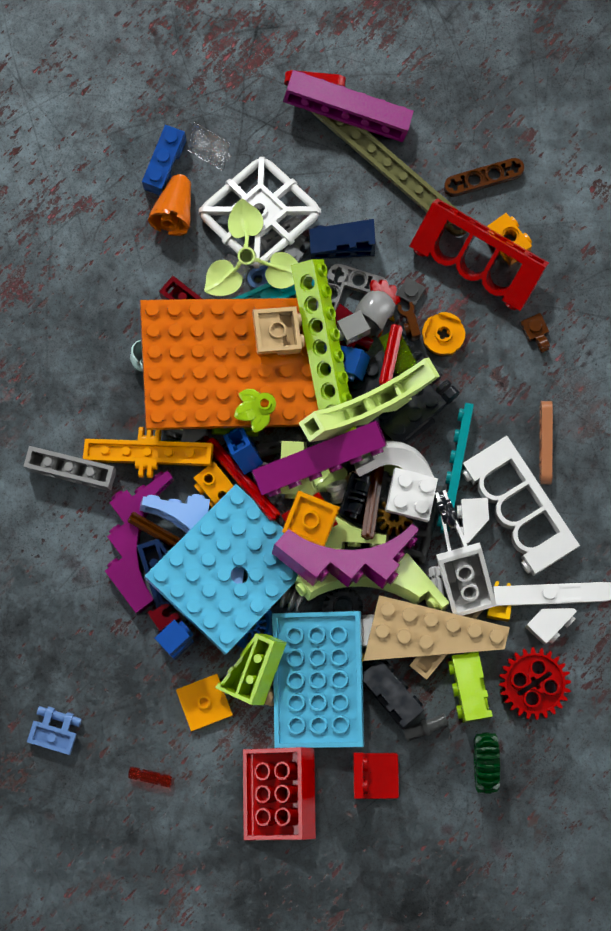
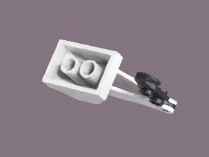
[435,490,497,616]

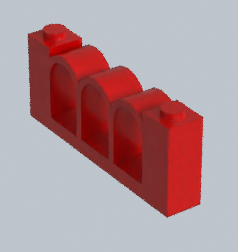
[409,198,549,311]

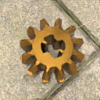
[377,502,413,536]

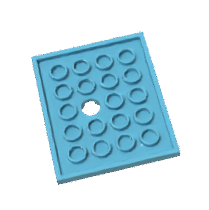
[144,484,298,655]

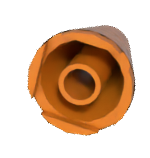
[148,174,191,236]

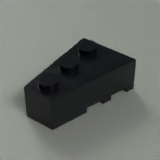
[363,659,424,729]

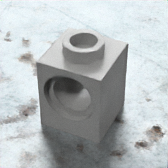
[337,310,370,345]

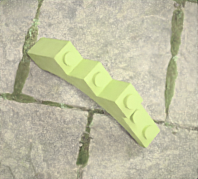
[299,358,440,442]
[280,441,389,550]

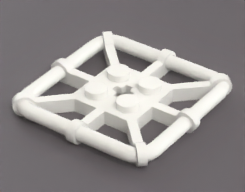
[198,157,321,268]

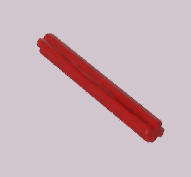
[206,438,280,521]

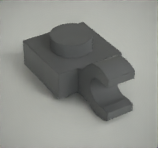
[281,234,307,263]

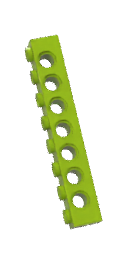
[291,259,356,433]

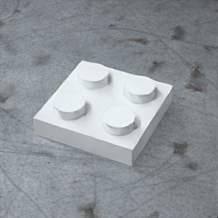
[385,468,438,522]

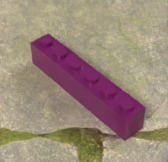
[283,70,414,142]
[252,421,387,497]

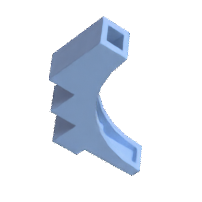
[140,494,244,584]

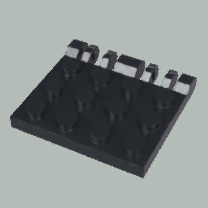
[347,332,460,443]

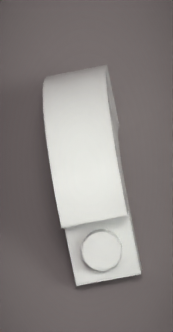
[354,441,434,477]

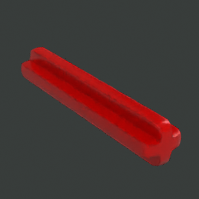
[379,324,403,385]

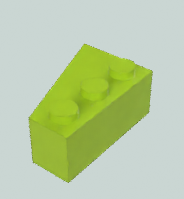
[215,633,287,705]
[448,652,493,723]

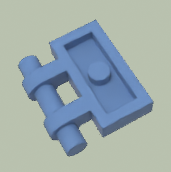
[27,706,82,755]

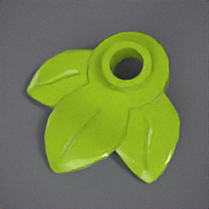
[234,389,276,433]

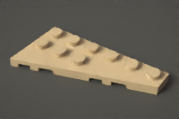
[363,595,510,661]

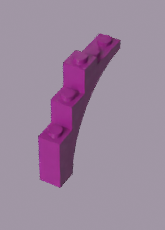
[105,470,174,615]
[272,524,419,589]

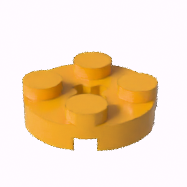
[422,312,465,356]

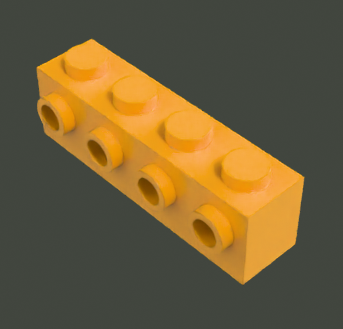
[193,462,234,508]

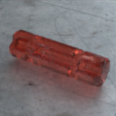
[128,767,172,787]

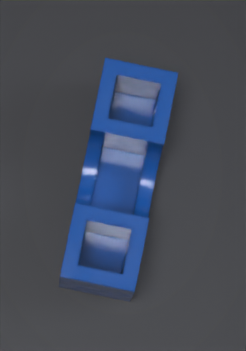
[142,125,187,195]
[155,620,194,660]

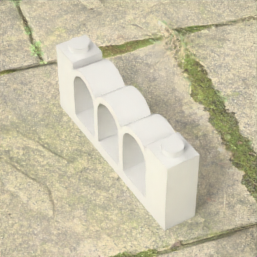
[461,436,580,576]

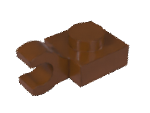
[397,302,421,342]
[520,313,550,353]

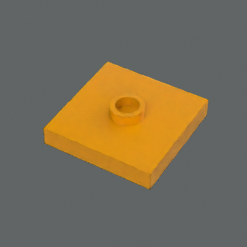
[282,490,340,546]
[176,674,233,732]

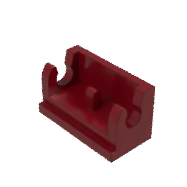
[148,604,184,632]

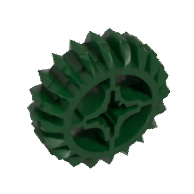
[473,732,500,794]

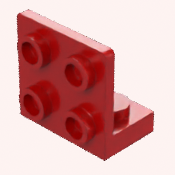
[353,753,399,799]

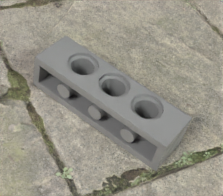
[23,446,117,492]

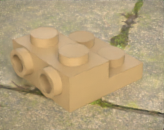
[252,306,305,355]

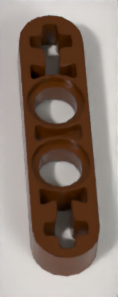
[444,158,524,197]

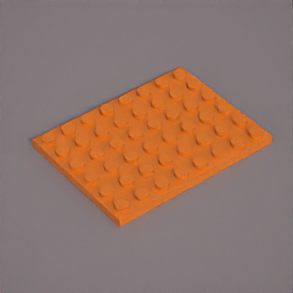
[140,298,318,430]

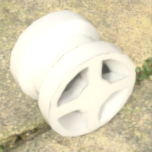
[326,479,348,504]

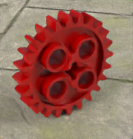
[498,647,571,720]

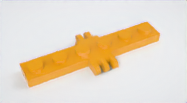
[83,427,214,478]

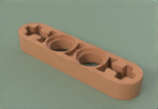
[539,401,553,485]

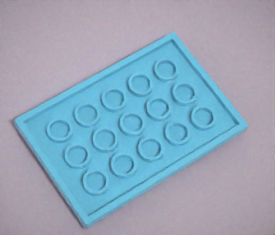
[272,611,364,748]

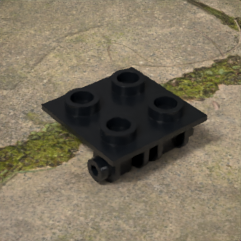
[338,472,371,524]

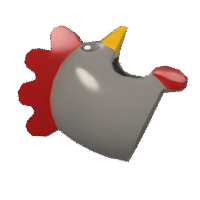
[354,280,401,338]

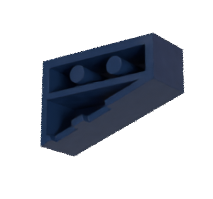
[309,219,376,259]
[137,539,174,610]

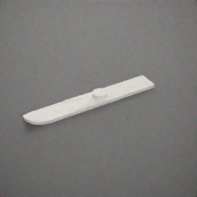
[493,582,611,606]

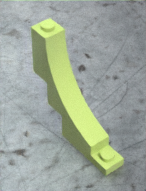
[295,548,450,611]

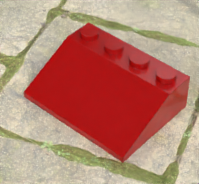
[243,747,316,840]

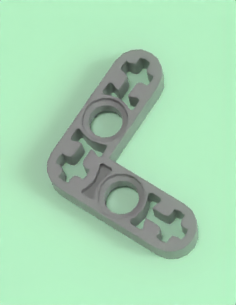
[316,264,388,324]

